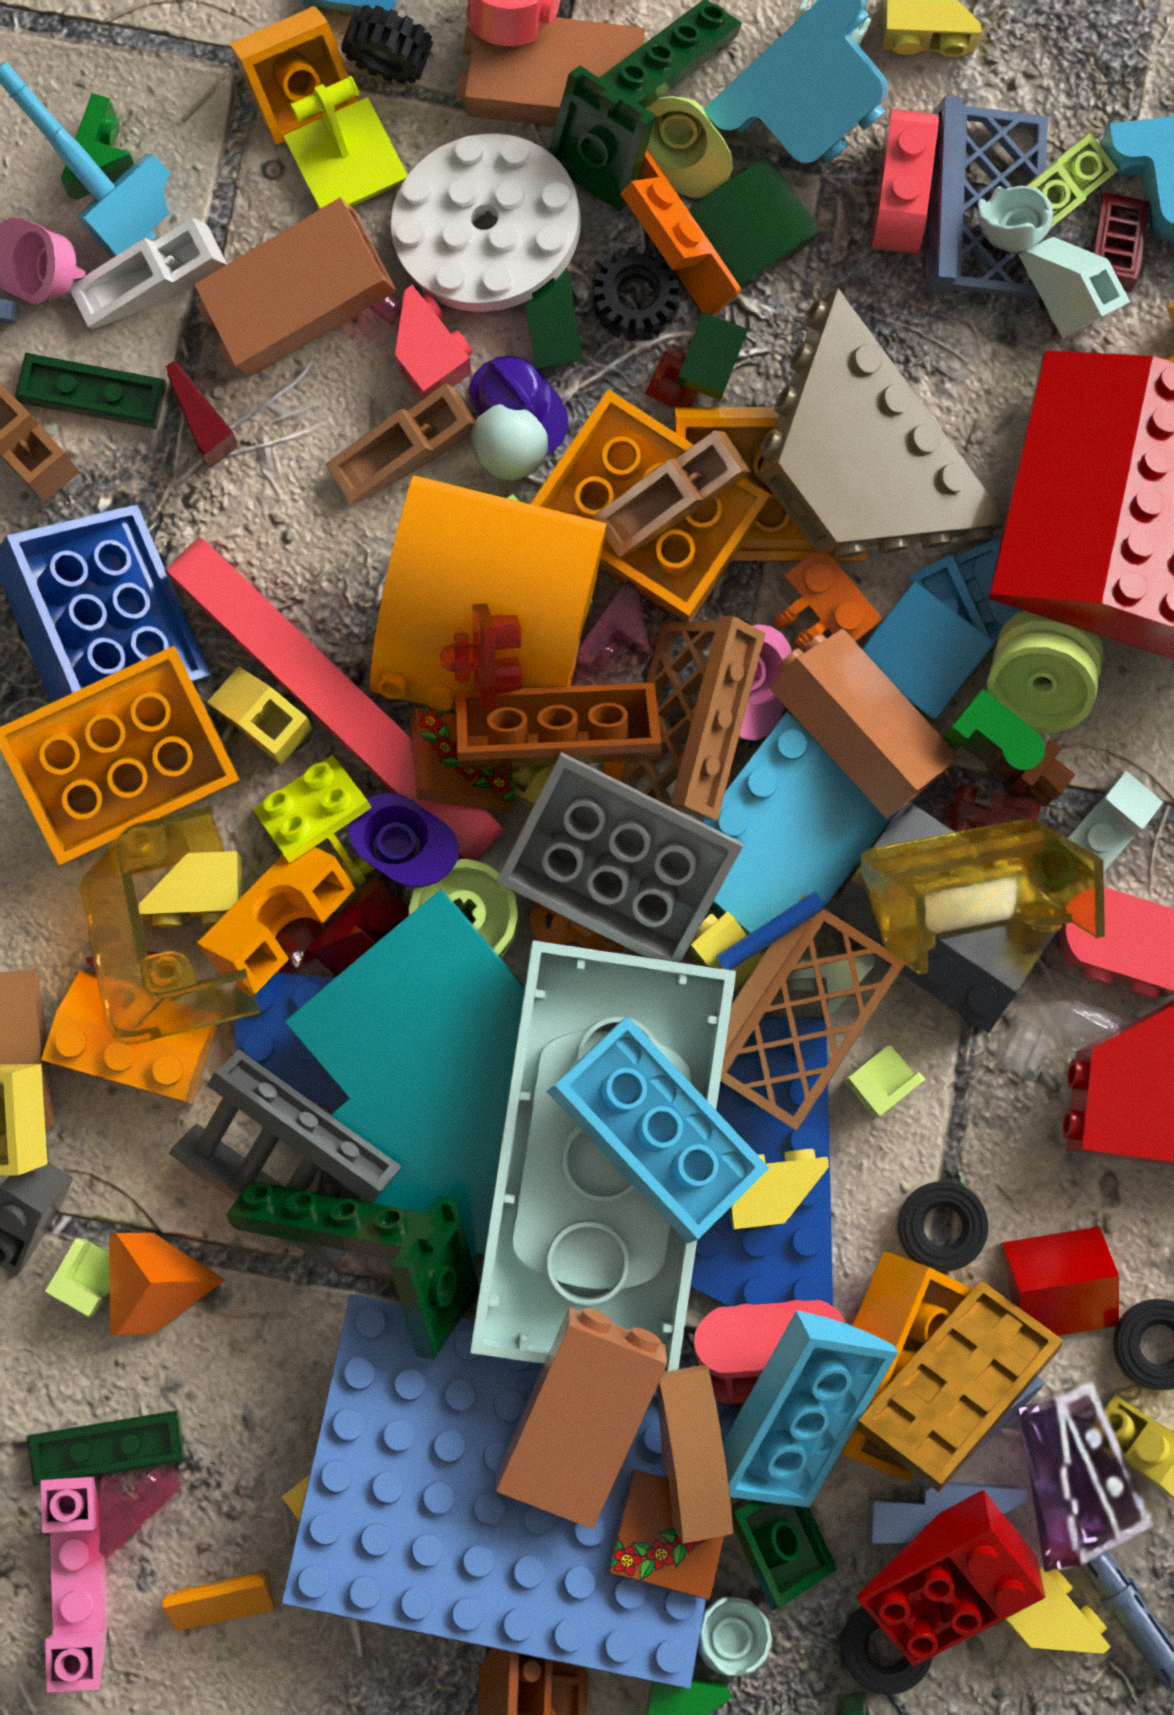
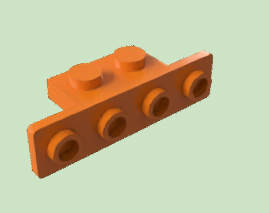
[620,150,741,317]

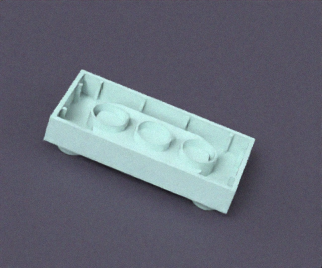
[470,941,736,1372]

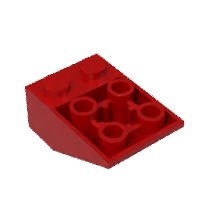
[857,1489,1046,1667]

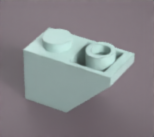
[1018,237,1130,339]

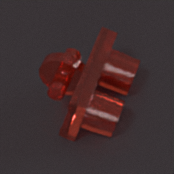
[440,603,522,708]

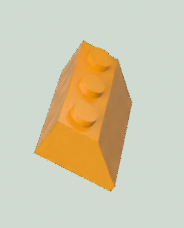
[41,970,222,1105]

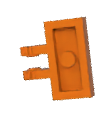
[772,551,883,650]

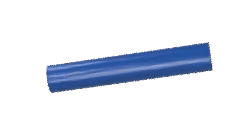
[716,891,826,970]

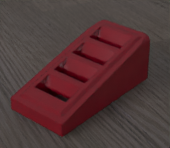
[1091,192,1150,292]
[166,361,238,468]

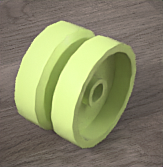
[987,611,1103,733]
[409,859,519,960]

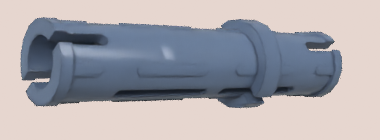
[1077,1542,1174,1690]

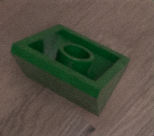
[731,1499,838,1611]

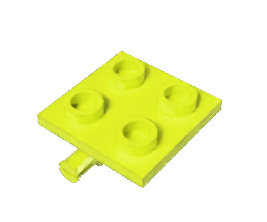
[283,76,408,209]
[252,755,375,886]

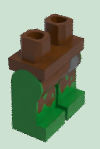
[942,689,1076,807]

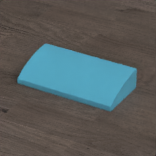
[546,1016,769,1244]
[723,1311,899,1508]

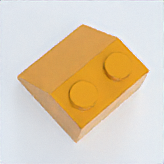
[229,6,358,145]

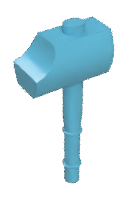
[0,61,171,258]

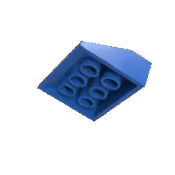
[0,504,211,703]

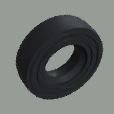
[897,1181,988,1271]
[1113,1299,1174,1390]
[841,1606,933,1695]

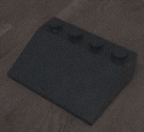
[829,802,1068,1034]

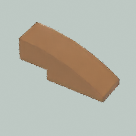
[0,383,79,503]
[325,383,477,504]
[592,430,751,557]
[0,968,56,1128]
[657,1365,733,1544]

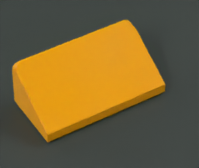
[162,1571,275,1630]

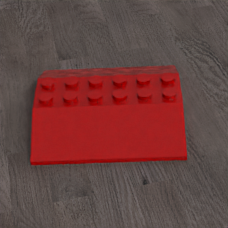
[988,350,1174,660]

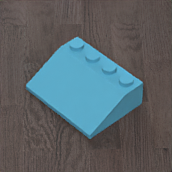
[702,712,896,951]

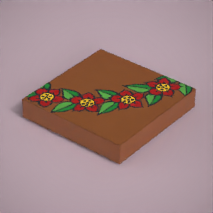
[410,708,515,812]
[607,1469,733,1600]

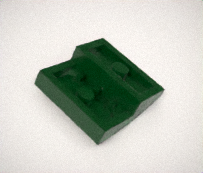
[688,157,823,288]

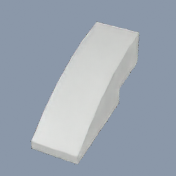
[70,217,227,329]

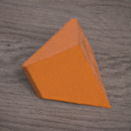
[109,1233,225,1335]

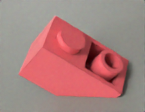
[395,285,472,400]

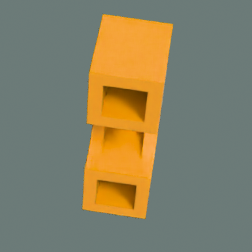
[197,847,355,994]

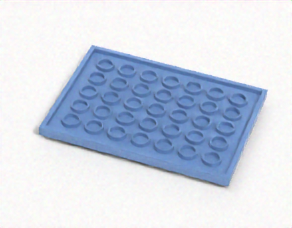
[281,1294,740,1689]

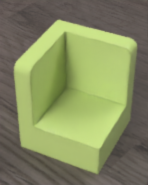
[843,1045,925,1119]
[45,1238,110,1317]

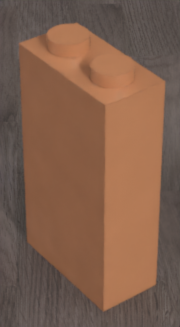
[458,17,645,127]
[194,197,396,376]
[768,629,960,819]
[496,1307,667,1529]

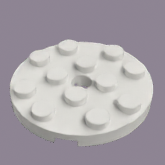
[391,134,581,312]

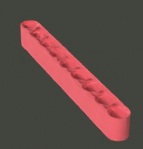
[164,537,505,861]

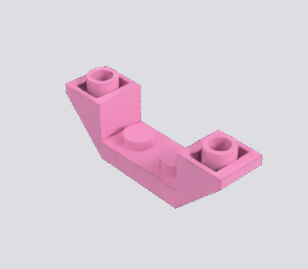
[41,1477,107,1693]

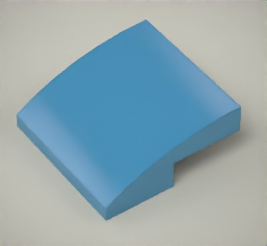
[908,536,1024,644]
[861,581,995,720]

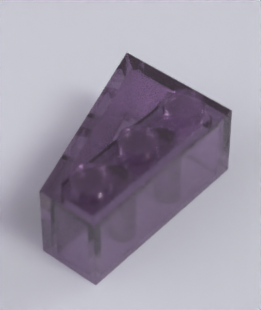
[1019,1381,1154,1572]

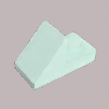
[1063,771,1163,875]
[787,955,875,1017]

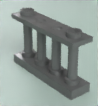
[169,1049,402,1271]

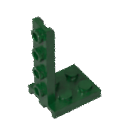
[548,0,742,212]
[226,1181,479,1360]

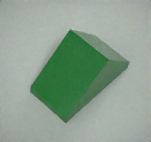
[645,1675,732,1715]

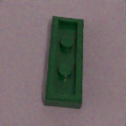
[15,352,167,429]
[27,1410,186,1486]

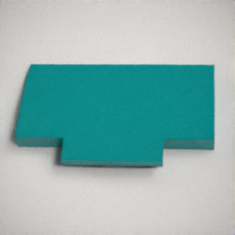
[285,889,525,1260]

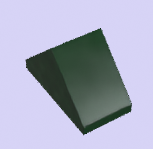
[676,312,748,400]

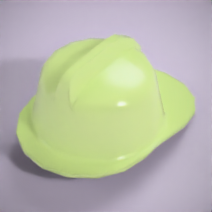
[646,96,733,198]

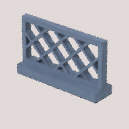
[924,95,1048,300]

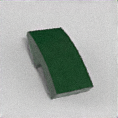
[525,266,583,369]

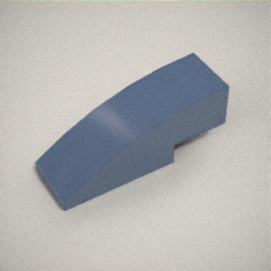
[867,1482,1028,1543]

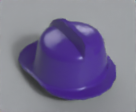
[469,356,569,455]
[349,793,459,887]

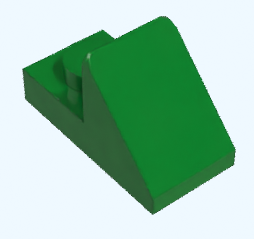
[60,93,134,200]

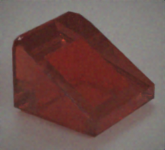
[645,347,700,408]
[275,917,323,974]

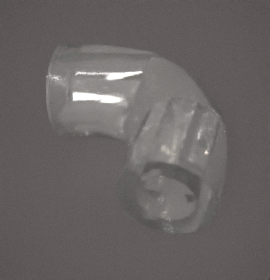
[991,998,1123,1083]

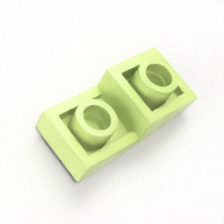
[1026,133,1118,227]

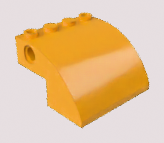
[369,475,607,713]

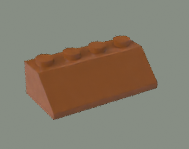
[456,682,662,770]

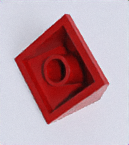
[1001,1226,1119,1336]

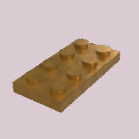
[856,1280,1063,1493]

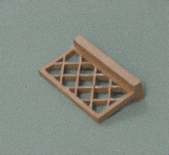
[620,616,765,821]
[720,895,907,1131]

